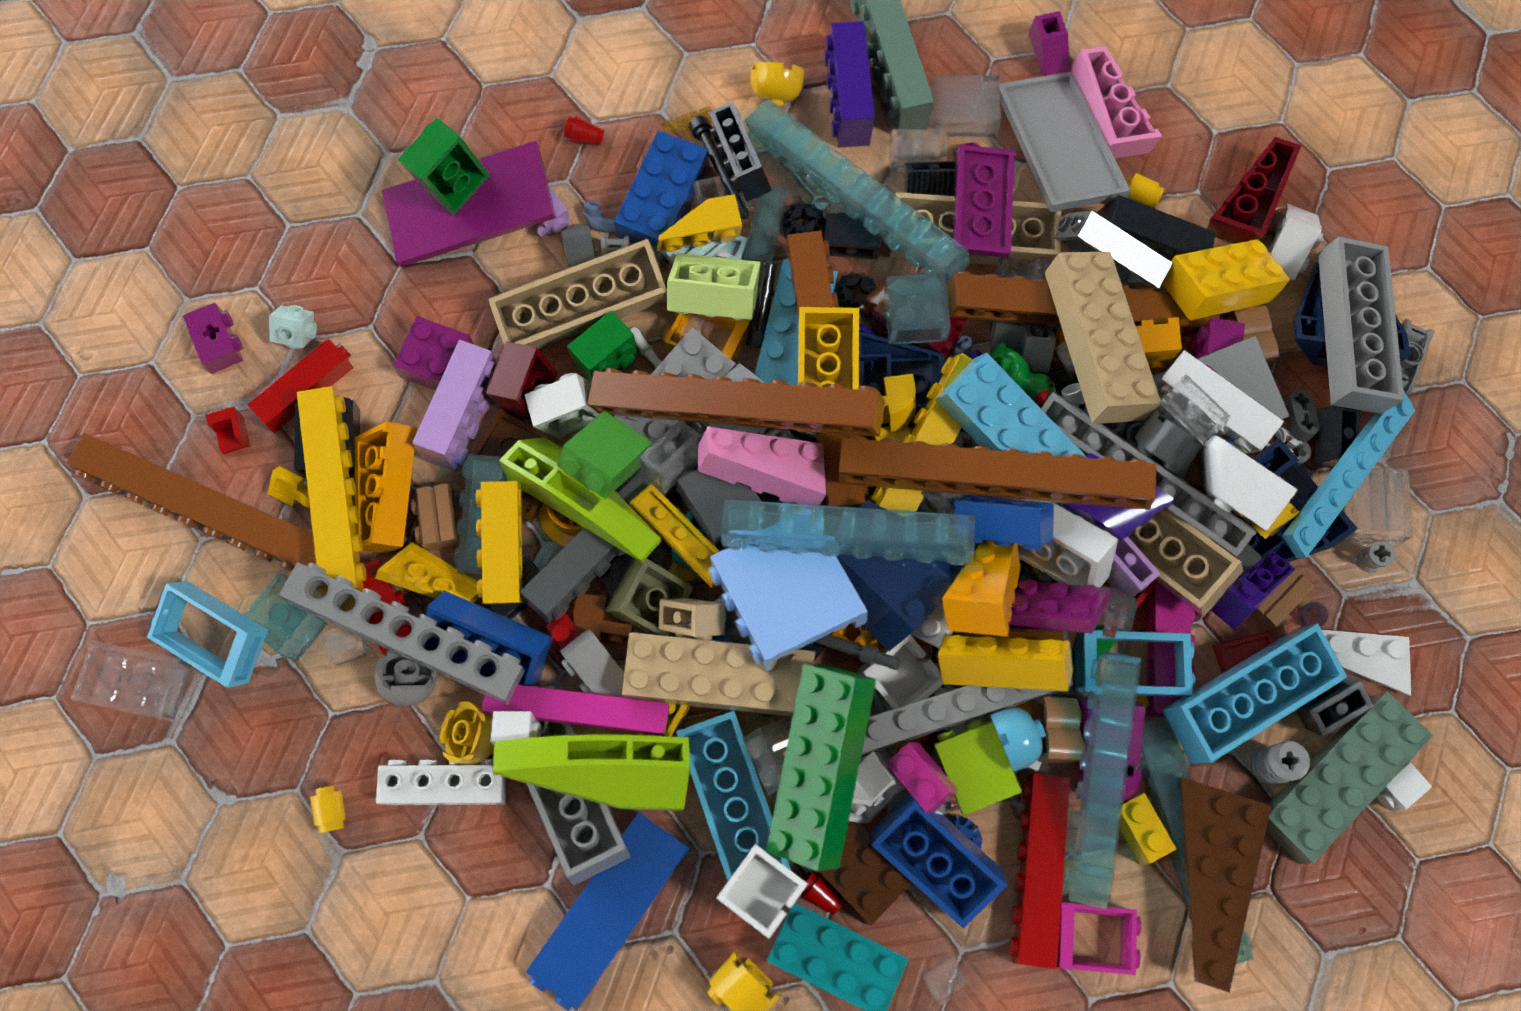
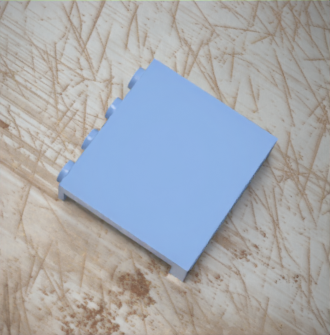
[708,510,867,671]

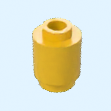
[1126,173,1164,208]
[310,786,346,833]

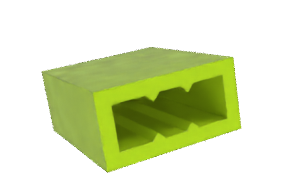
[932,718,1022,816]

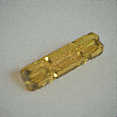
[662,107,712,136]

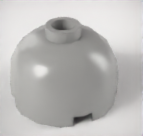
[375,650,437,707]

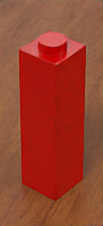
[247,338,354,433]

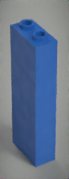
[526,812,690,1011]

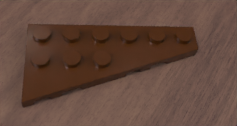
[1178,777,1271,993]

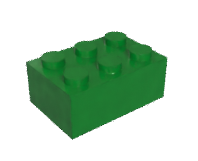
[398,117,490,215]

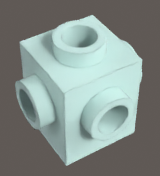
[269,305,317,349]

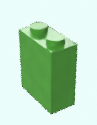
[557,411,652,499]

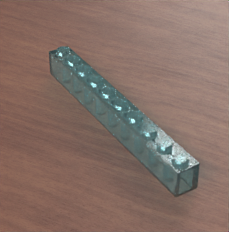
[745,98,971,285]

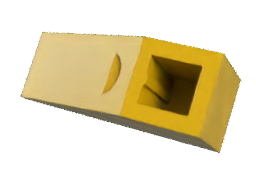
[657,194,742,252]

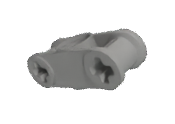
[1400,319,1434,397]

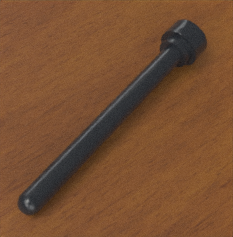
[688,116,749,220]

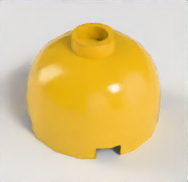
[750,62,805,108]
[440,702,494,764]

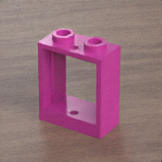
[1057,903,1141,975]

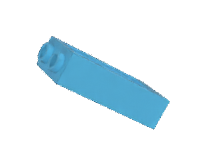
[147,581,268,688]
[1074,630,1195,697]

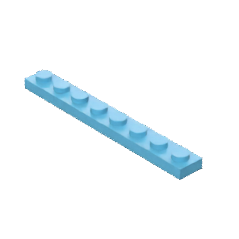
[1282,390,1415,558]

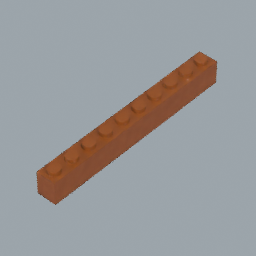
[787,231,869,515]
[945,271,1220,337]
[587,368,885,437]
[66,433,316,572]
[839,436,1156,510]

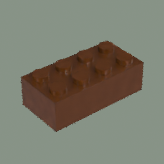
[816,821,912,926]

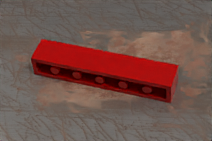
[1009,773,1070,969]

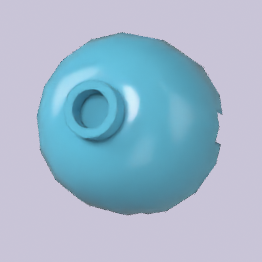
[990,707,1046,772]

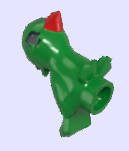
[990,342,1056,405]

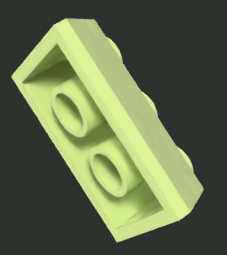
[667,253,761,320]

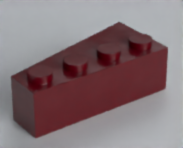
[1207,137,1302,244]

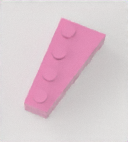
[1070,46,1162,158]
[698,427,826,513]

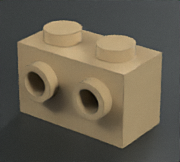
[659,598,726,641]

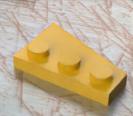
[375,542,478,603]

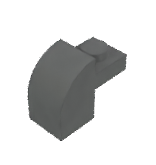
[561,224,595,268]

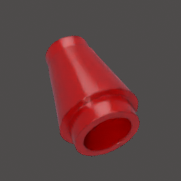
[563,115,605,146]
[800,870,844,915]

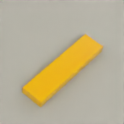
[629,483,720,588]

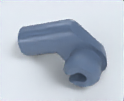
[583,201,616,233]

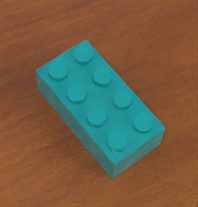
[766,903,909,1011]

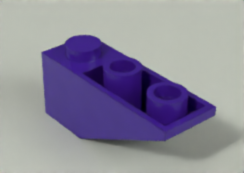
[1211,550,1295,630]

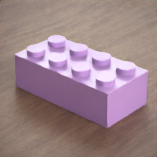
[412,340,497,472]

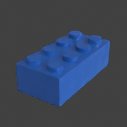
[614,130,709,255]
[424,591,553,687]
[871,793,1008,928]

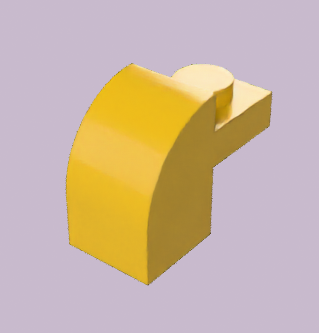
[882,374,916,432]

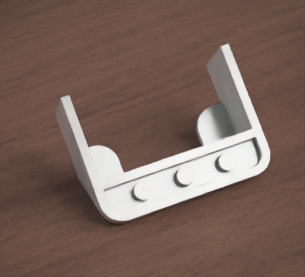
[1198,435,1298,531]

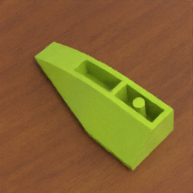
[499,437,661,563]
[493,735,690,811]

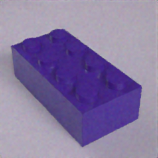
[824,21,875,148]

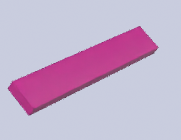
[481,685,670,736]

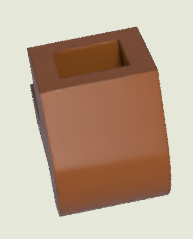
[573,594,634,645]

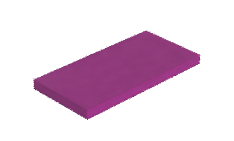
[382,141,556,267]

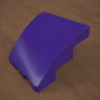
[1063,453,1173,541]

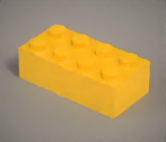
[1162,239,1290,321]
[797,307,859,432]

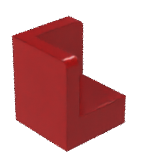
[205,406,251,454]

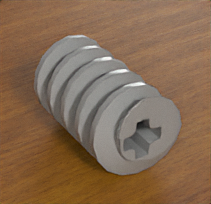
[1251,741,1310,785]

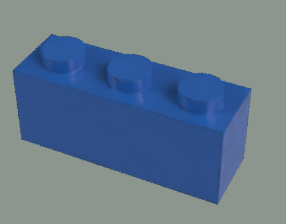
[955,495,1054,550]

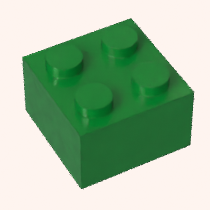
[567,310,637,382]

